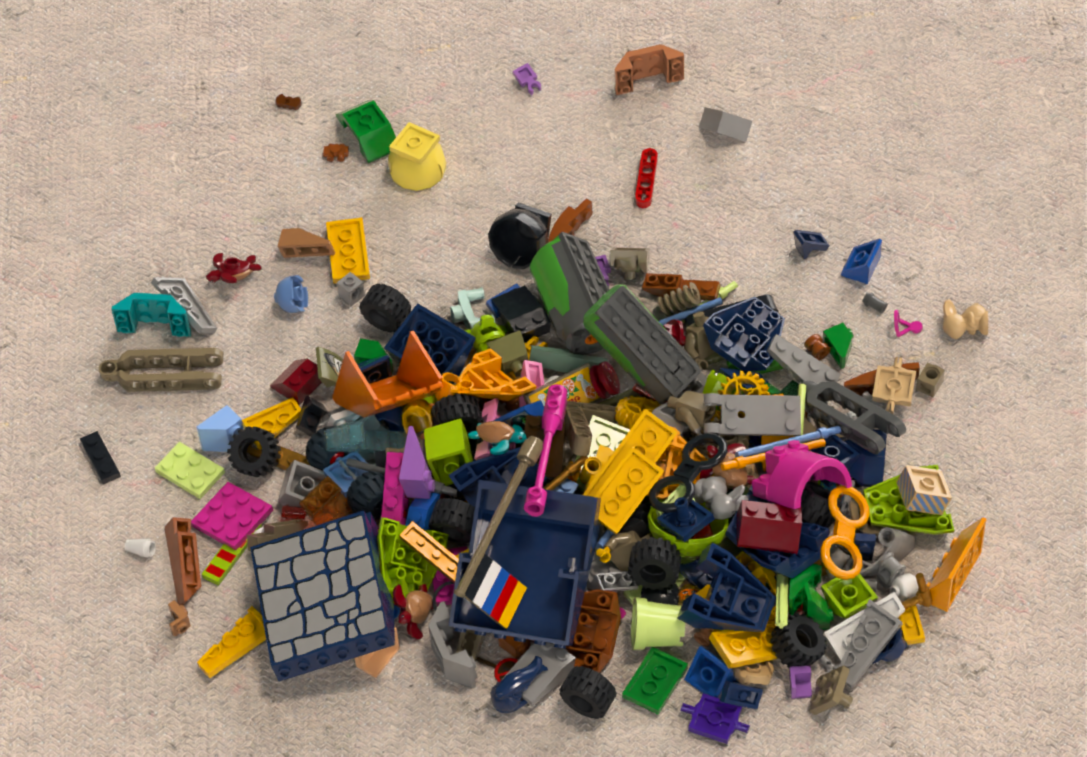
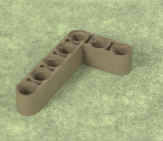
[564,401,617,456]

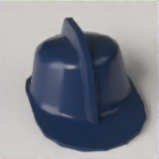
[872,628,908,664]

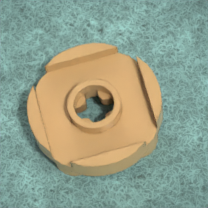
[732,661,774,685]

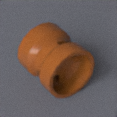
[804,334,831,360]

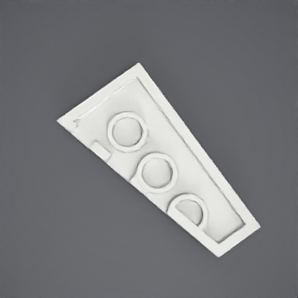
[824,592,905,662]

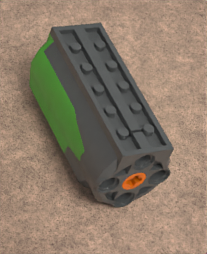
[530,232,609,355]
[583,284,702,405]

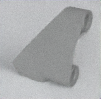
[846,527,916,578]

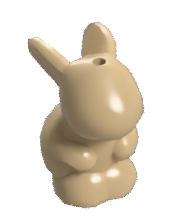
[943,299,988,340]

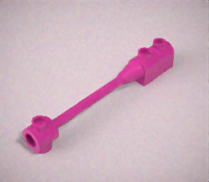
[524,384,567,517]

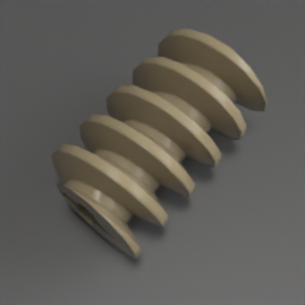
[657,282,701,317]

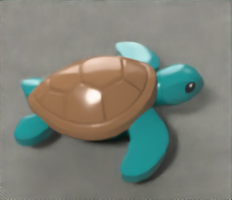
[468,421,527,455]

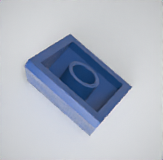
[841,238,882,284]
[684,646,736,699]

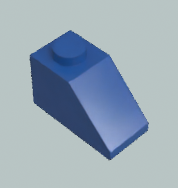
[405,493,440,530]

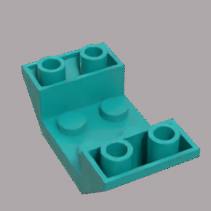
[111,293,191,337]

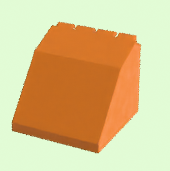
[332,331,444,418]

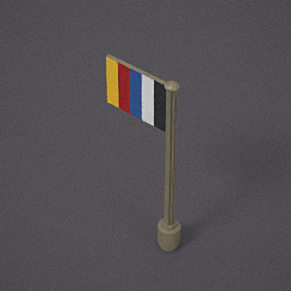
[454,436,543,629]

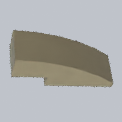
[247,519,308,551]

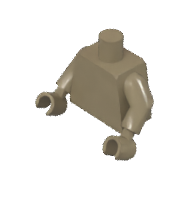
[684,312,715,370]

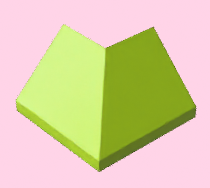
[821,569,878,618]

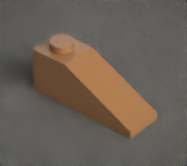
[277,228,336,258]

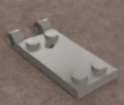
[704,393,801,436]

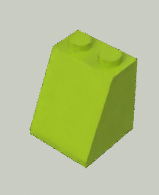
[424,419,473,486]

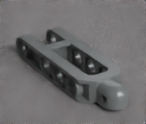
[801,381,906,454]

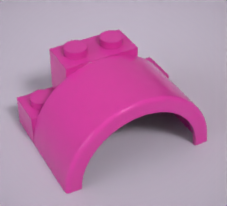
[752,440,852,509]

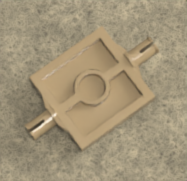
[872,357,916,414]

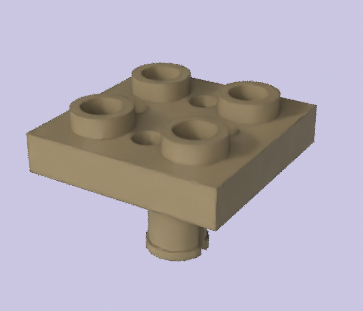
[809,665,853,715]

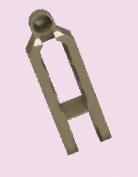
[98,348,224,392]

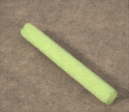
[775,573,789,629]

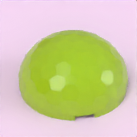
[648,498,729,557]

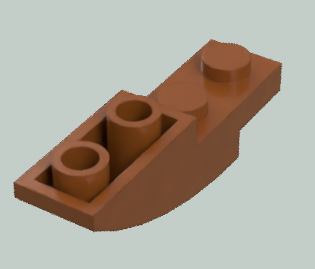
[548,198,593,242]
[642,273,721,303]

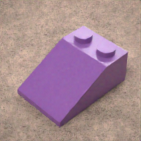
[399,426,435,499]

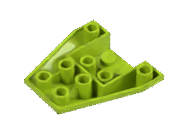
[863,465,955,535]
[377,517,449,604]

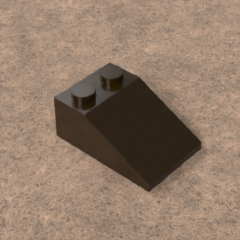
[524,415,566,479]

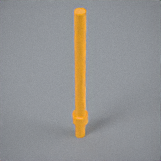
[720,439,826,471]

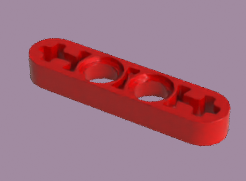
[635,148,658,208]

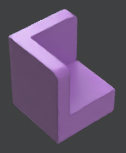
[789,666,812,699]

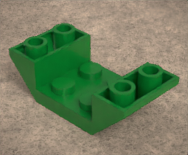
[336,100,396,163]

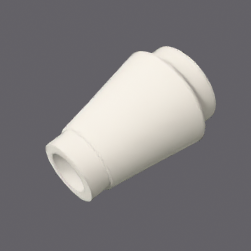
[125,538,156,558]

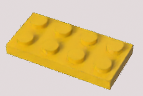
[326,217,370,284]
[594,447,664,535]
[709,620,779,669]

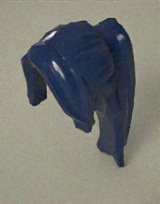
[490,656,548,713]

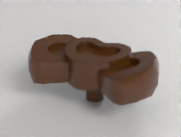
[276,94,302,111]

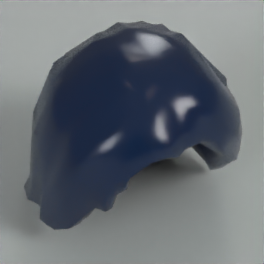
[375,406,405,435]

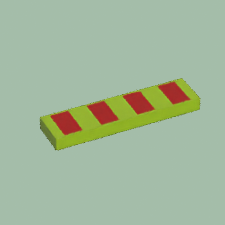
[201,523,262,586]

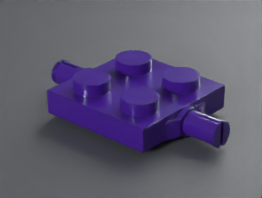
[680,693,750,744]

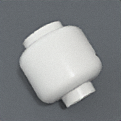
[890,573,919,602]

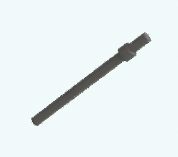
[346,458,459,497]

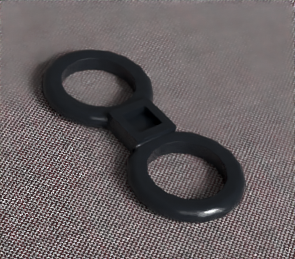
[649,433,728,513]

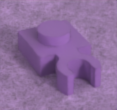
[513,63,541,95]

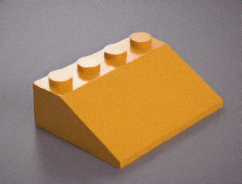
[927,517,987,612]

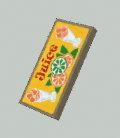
[523,363,602,406]

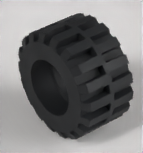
[359,284,411,333]
[431,394,483,433]
[227,426,281,477]
[801,481,842,528]
[429,498,475,543]
[628,537,681,590]
[770,613,827,669]
[559,666,617,719]

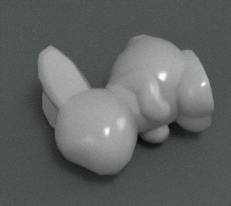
[694,476,749,520]

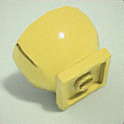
[388,122,446,191]

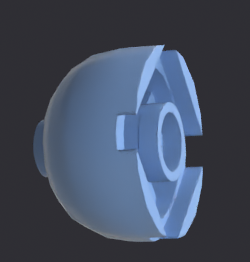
[274,275,308,313]

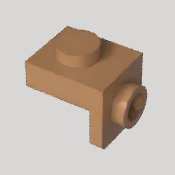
[168,600,191,637]

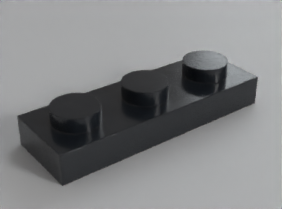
[80,431,121,485]

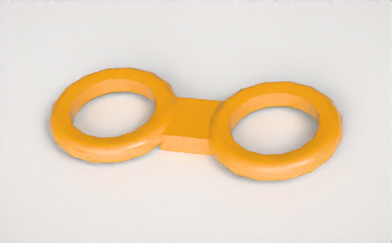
[820,485,870,580]

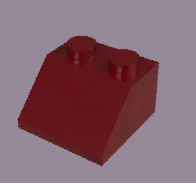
[270,358,322,405]

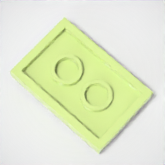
[155,441,225,499]

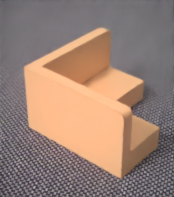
[355,626,400,678]

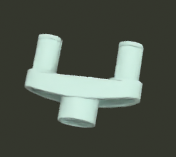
[450,287,496,329]

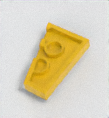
[242,397,301,451]

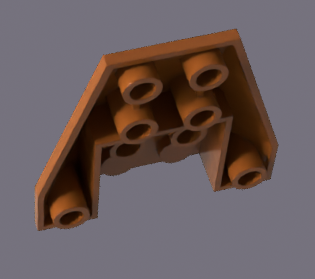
[530,589,621,673]

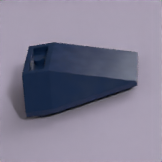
[703,296,785,371]
[730,522,830,579]

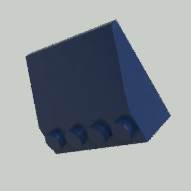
[384,303,476,384]

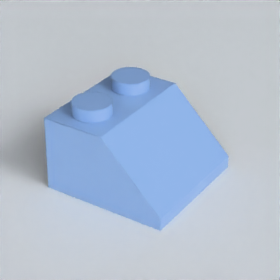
[196,405,243,452]

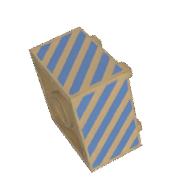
[896,465,952,515]

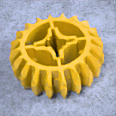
[718,371,770,418]
[615,396,661,430]

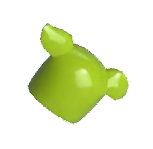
[464,315,507,353]

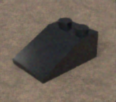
[491,285,551,343]

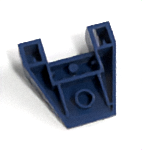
[677,543,776,632]

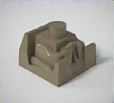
[610,248,650,279]

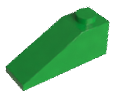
[789,563,822,615]
[802,583,834,630]

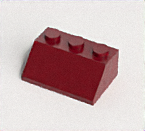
[736,500,802,554]

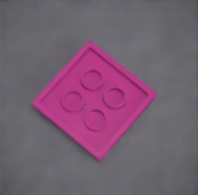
[191,482,274,550]

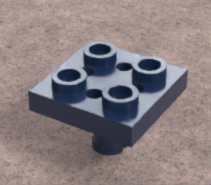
[657,497,714,543]

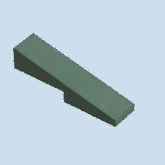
[529,345,608,373]

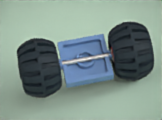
[306,426,385,519]

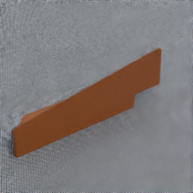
[164,517,201,606]

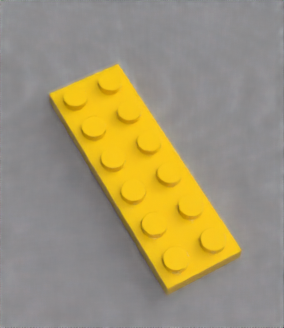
[583,409,678,497]

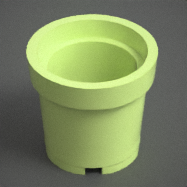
[631,597,685,650]

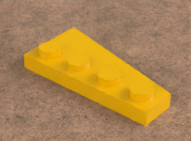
[197,606,266,678]

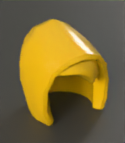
[402,399,434,434]

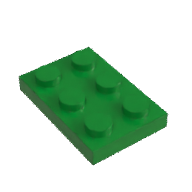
[622,647,688,715]

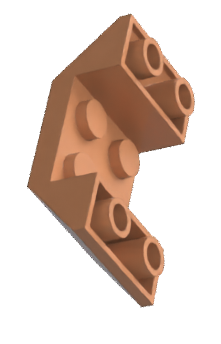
[615,44,684,95]

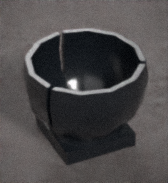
[488,202,552,269]

